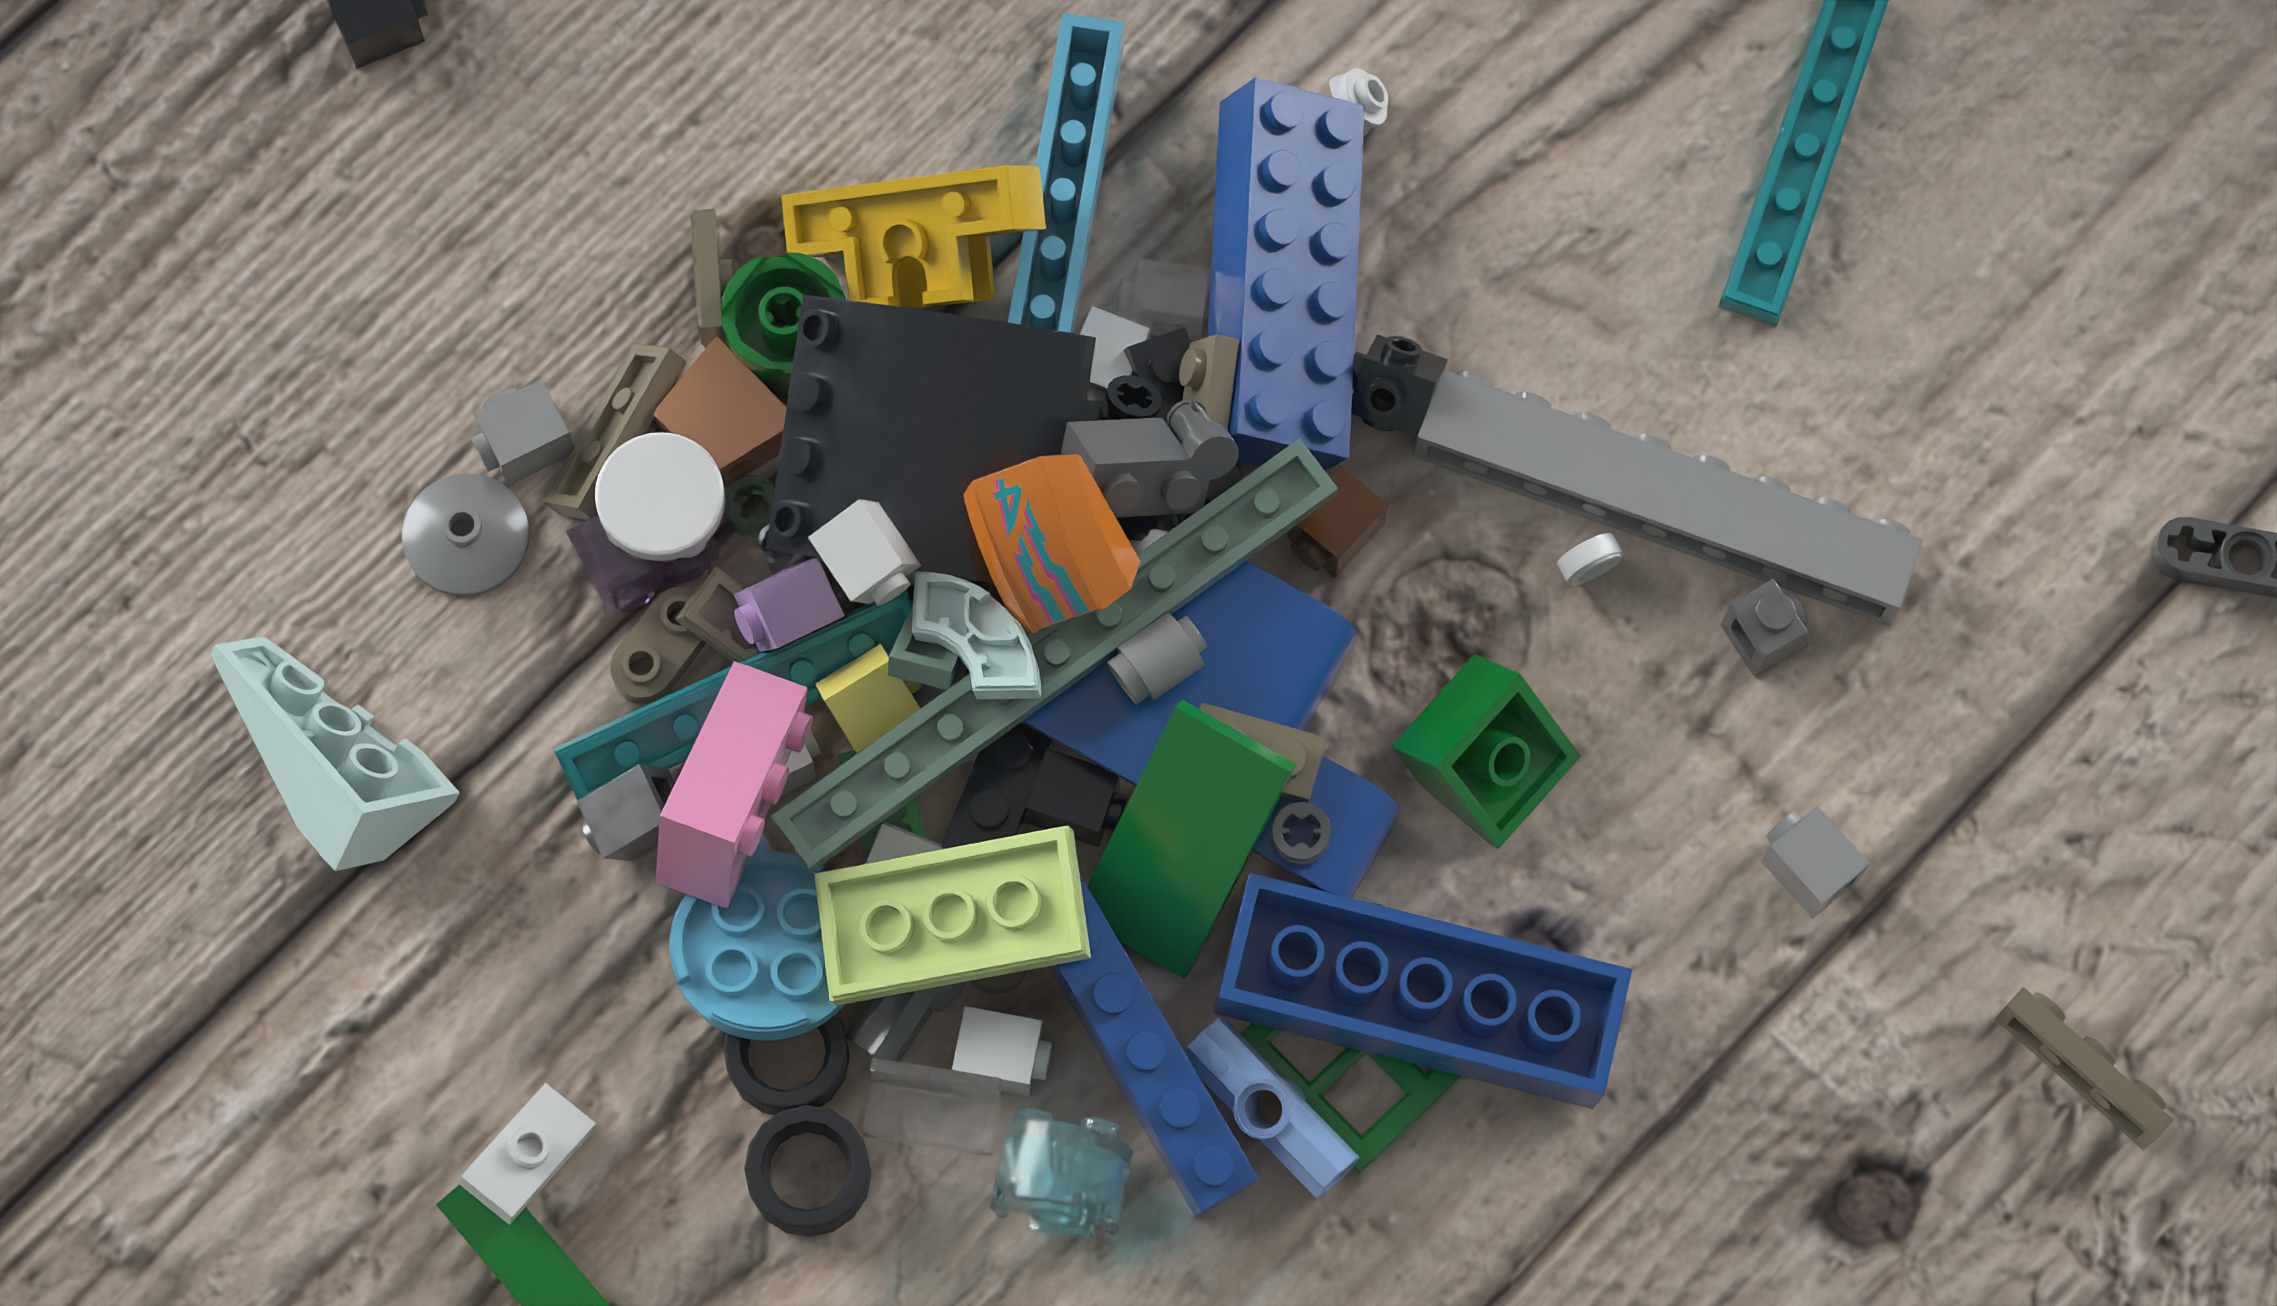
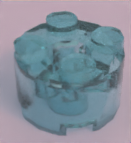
[989,1108,1133,1239]

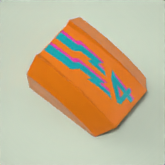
[963,454,1141,634]

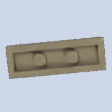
[543,343,687,521]
[1995,987,2174,1150]

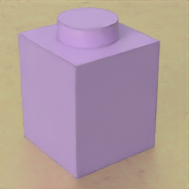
[733,557,844,652]

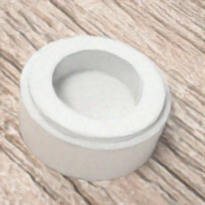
[1557,533,1623,586]

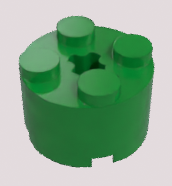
[721,252,846,397]

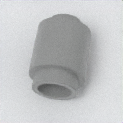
[1107,612,1208,705]

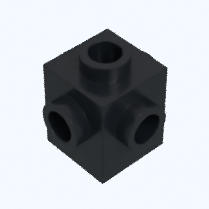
[1351,334,1448,437]

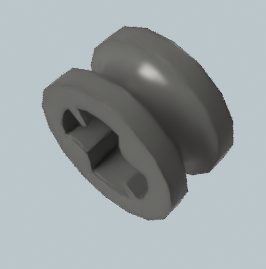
[1272,802,1331,866]

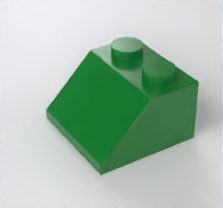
[1391,654,1581,849]

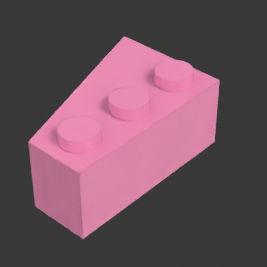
[655,661,813,909]

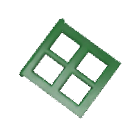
[1240,903,1462,1174]

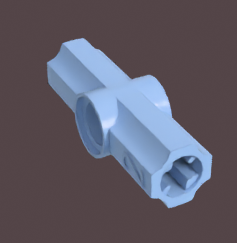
[1185,1017,1360,1199]

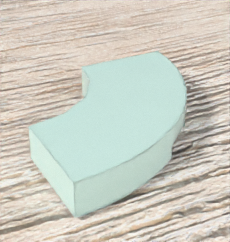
[912,571,1041,699]

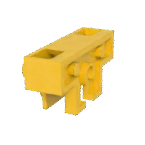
[781,165,1046,309]

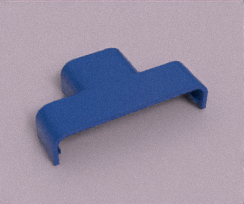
[963,561,1400,898]

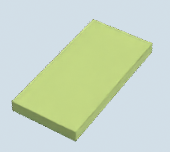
[814,826,1091,1006]

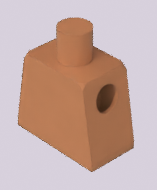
[653,336,787,489]

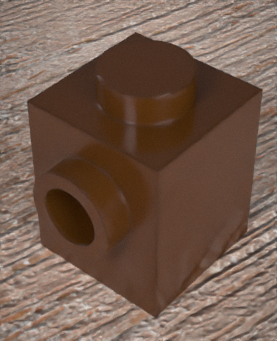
[1288,465,1388,578]

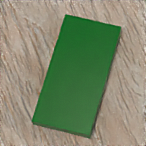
[1087,700,1296,979]

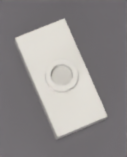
[459,1083,596,1225]

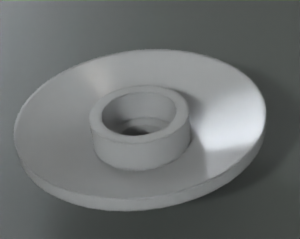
[402,474,529,596]

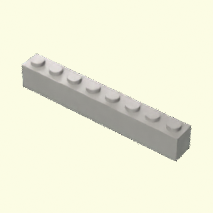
[1413,370,1924,626]

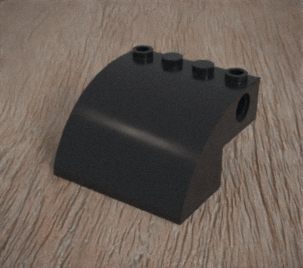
[766,295,1096,583]

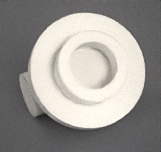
[1329,68,1388,137]

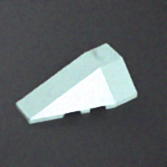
[210,636,460,871]

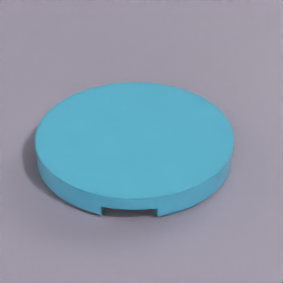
[669,851,845,1040]

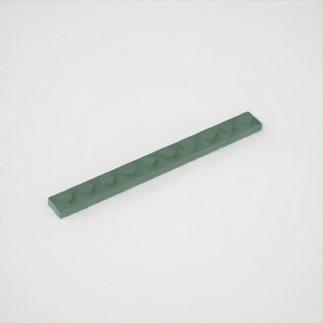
[771,438,1338,872]

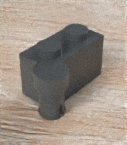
[1061,399,1239,517]

